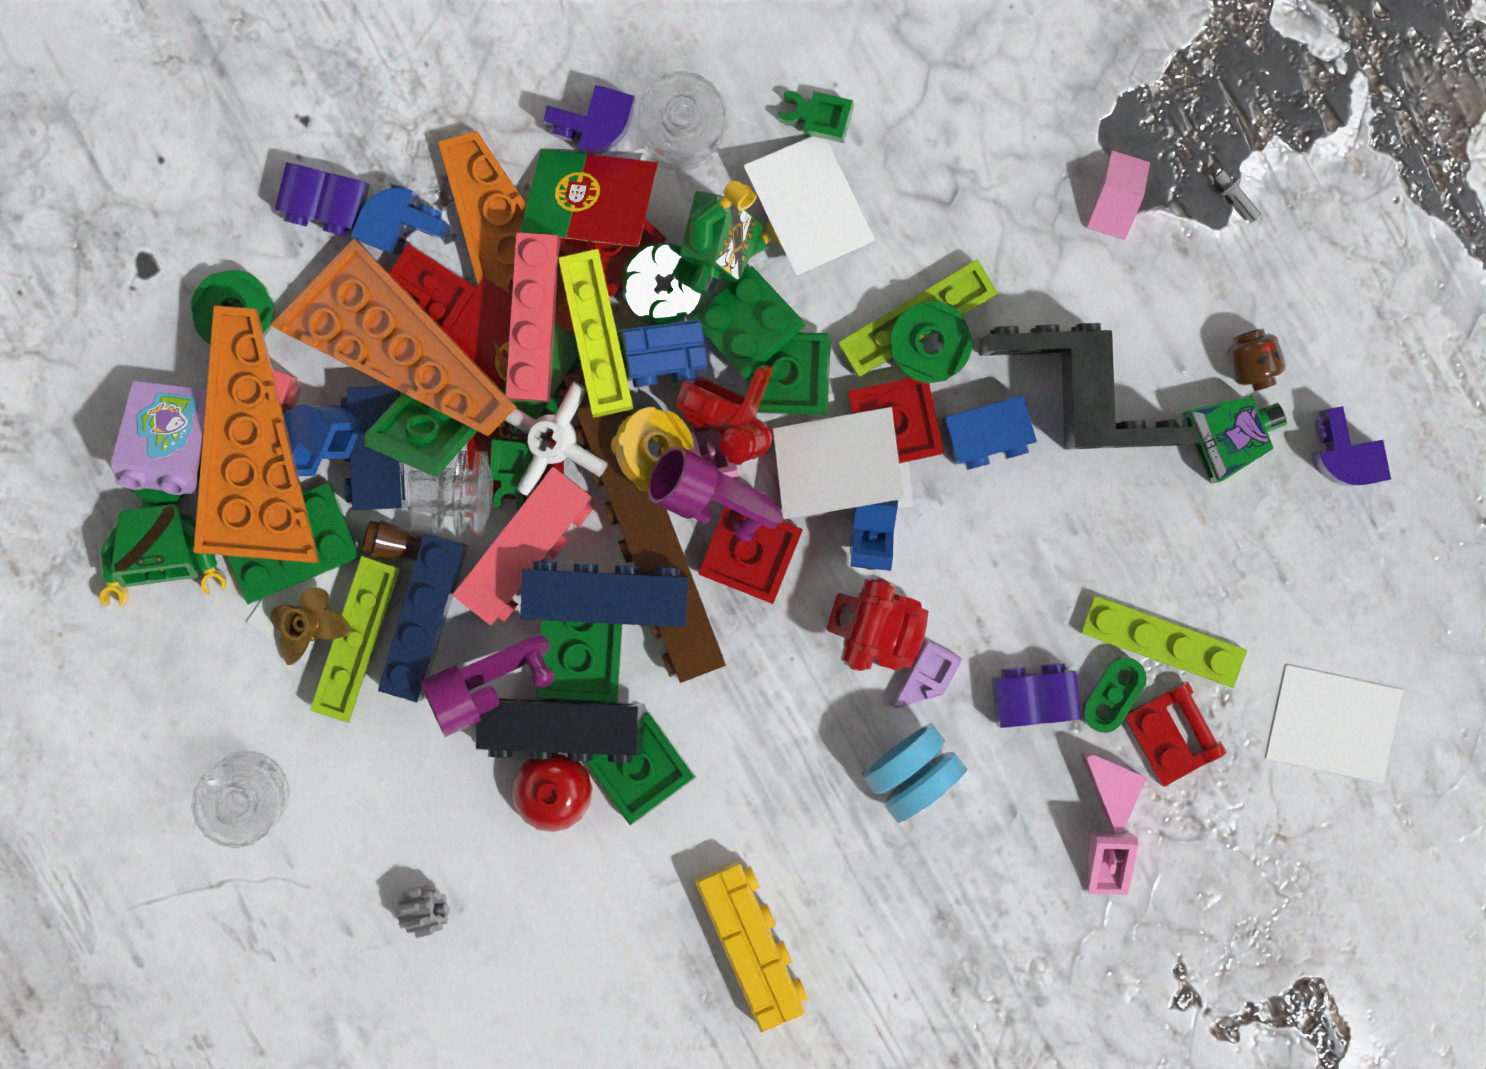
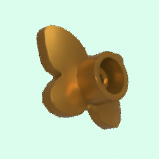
[271,587,352,665]

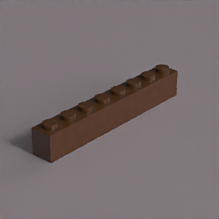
[560,370,726,683]

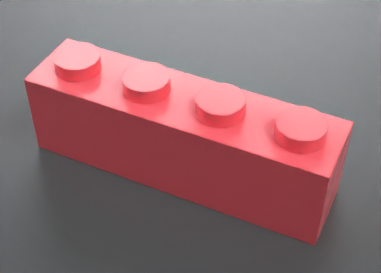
[506,233,561,403]
[452,467,594,626]

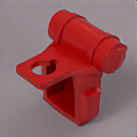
[676,365,774,465]
[826,578,929,671]

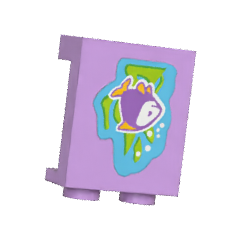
[111,381,207,495]

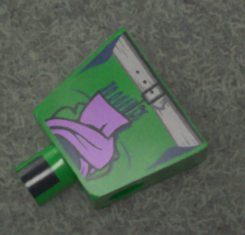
[1182,396,1287,484]

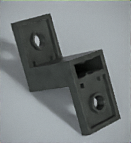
[980,323,1199,450]

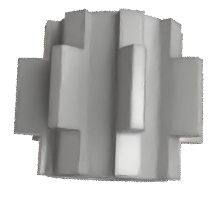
[395,884,450,938]

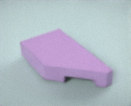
[891,640,962,709]

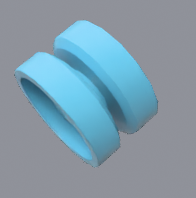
[862,723,968,823]

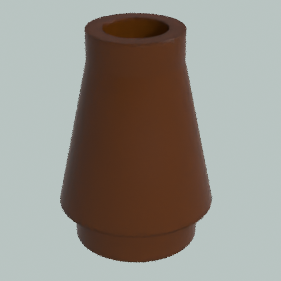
[362,518,423,560]

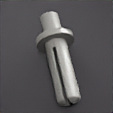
[1214,170,1261,223]

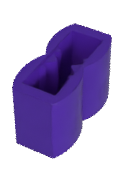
[275,162,370,237]
[992,663,1081,728]

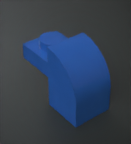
[351,188,449,255]
[284,405,363,476]
[850,500,898,571]

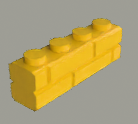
[695,860,809,1033]

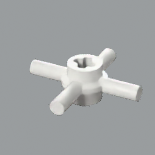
[505,381,607,496]

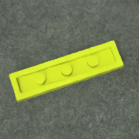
[558,249,634,418]

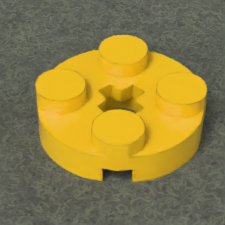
[611,407,694,491]

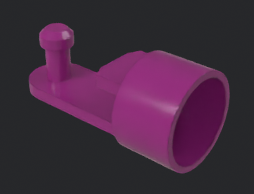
[648,446,783,542]
[420,635,555,737]

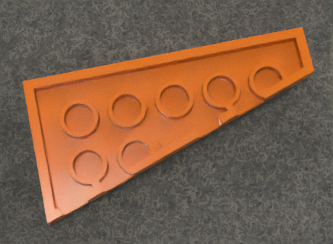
[438,131,580,377]
[270,239,517,436]
[194,306,320,563]

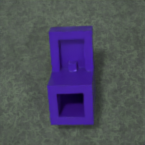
[543,85,636,155]
[1311,406,1391,486]

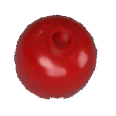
[511,752,593,832]

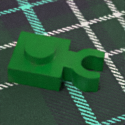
[778,91,854,143]
[490,437,534,510]

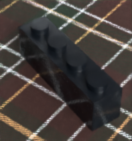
[476,698,645,763]

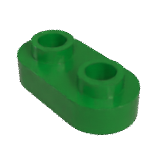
[1082,657,1147,733]

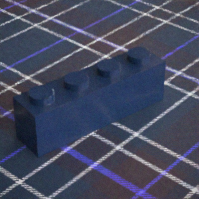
[378,534,468,703]
[520,561,689,627]

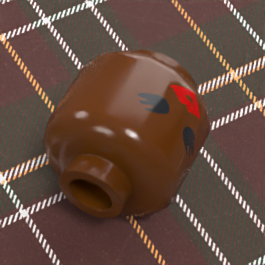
[1227,328,1286,391]

